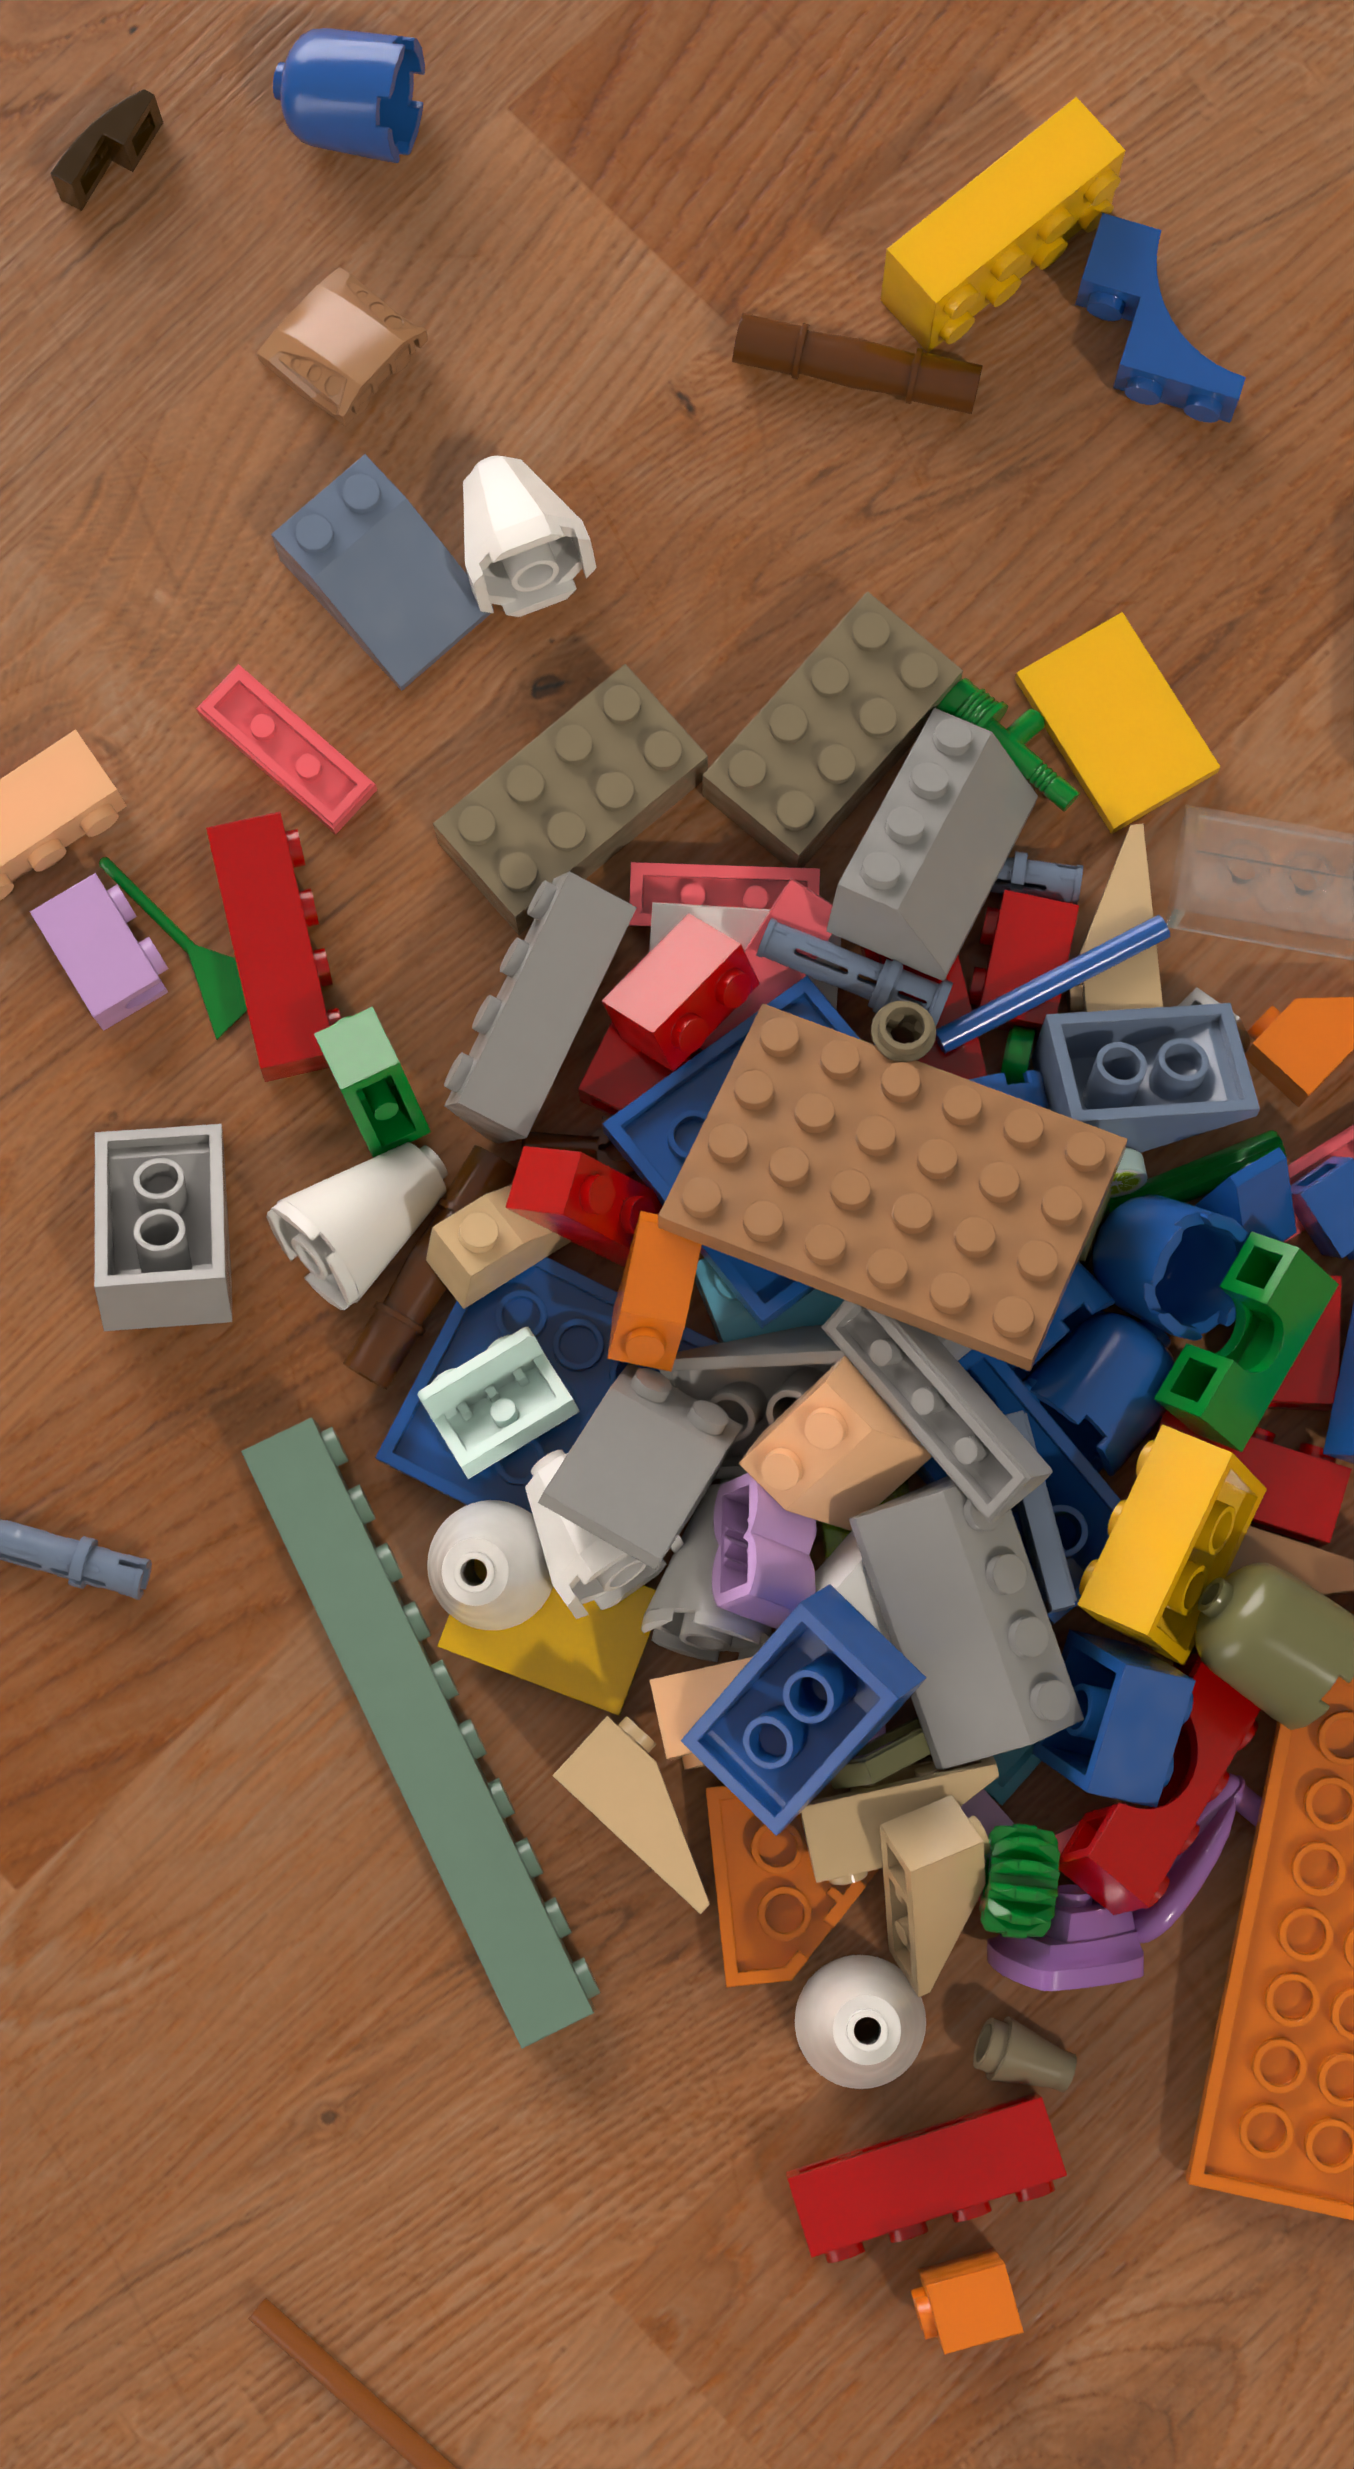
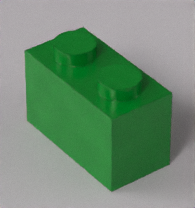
[314,1006,431,1158]

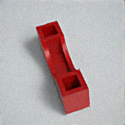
[1059,1653,1261,1915]

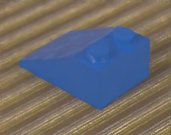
[681,1584,927,1836]

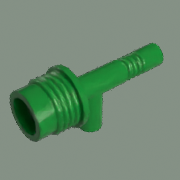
[936,678,1080,812]

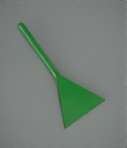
[99,857,247,1040]

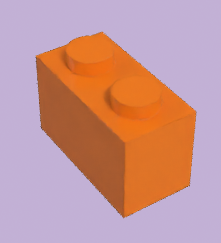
[910,2248,1024,2355]

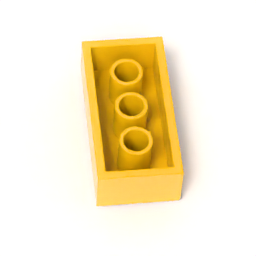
[881,97,1126,353]

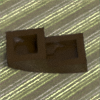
[50,89,163,211]

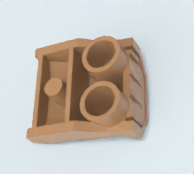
[257,267,428,427]

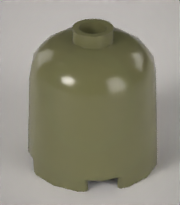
[1195,1563,1354,1730]

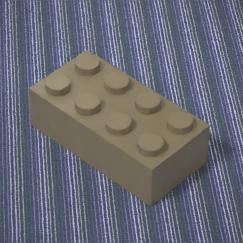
[702,591,963,868]
[433,664,708,935]

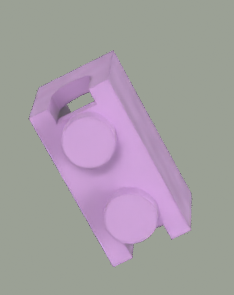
[30,873,169,1031]

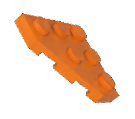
[706,1786,879,1987]

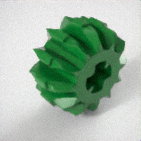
[979,1823,1060,1939]

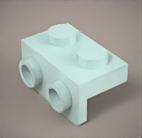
[417,1327,580,1479]

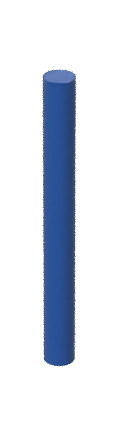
[935,915,1170,1054]

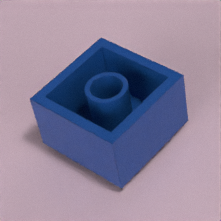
[1032,1629,1196,1808]

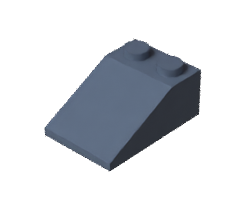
[271,454,494,691]
[1031,1003,1260,1153]

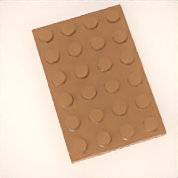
[658,1003,1128,1371]

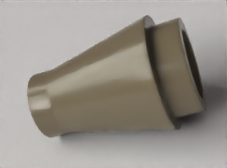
[871,1000,936,1062]
[973,2016,1077,2092]

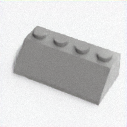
[826,708,1038,981]
[444,871,637,1144]
[849,1476,1084,1770]

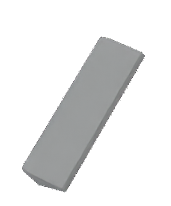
[821,1300,1053,1523]

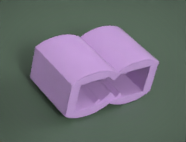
[712,1473,817,1629]

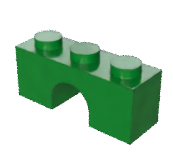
[1154,1232,1339,1452]

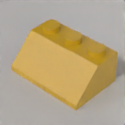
[1077,1425,1267,1666]

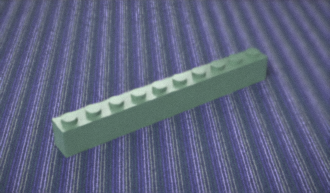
[241,1417,601,2049]

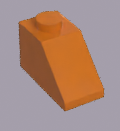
[1245,997,1354,1107]
[607,1211,702,1372]

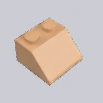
[738,1355,932,1531]

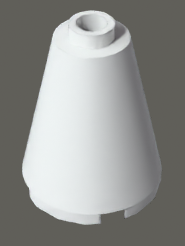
[267,1143,448,1310]
[641,1478,772,1662]
[427,1500,553,1630]
[795,1955,926,2089]

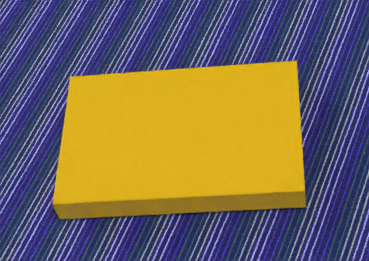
[1015,612,1220,834]
[437,1559,656,1716]

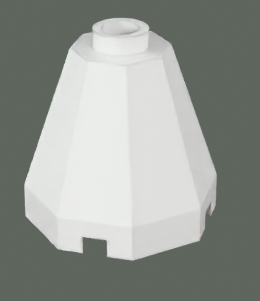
[463,456,597,617]
[525,1450,684,1619]

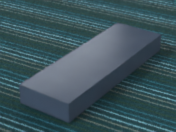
[1005,1410,1077,1614]

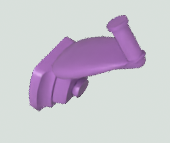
[987,1773,1262,1991]

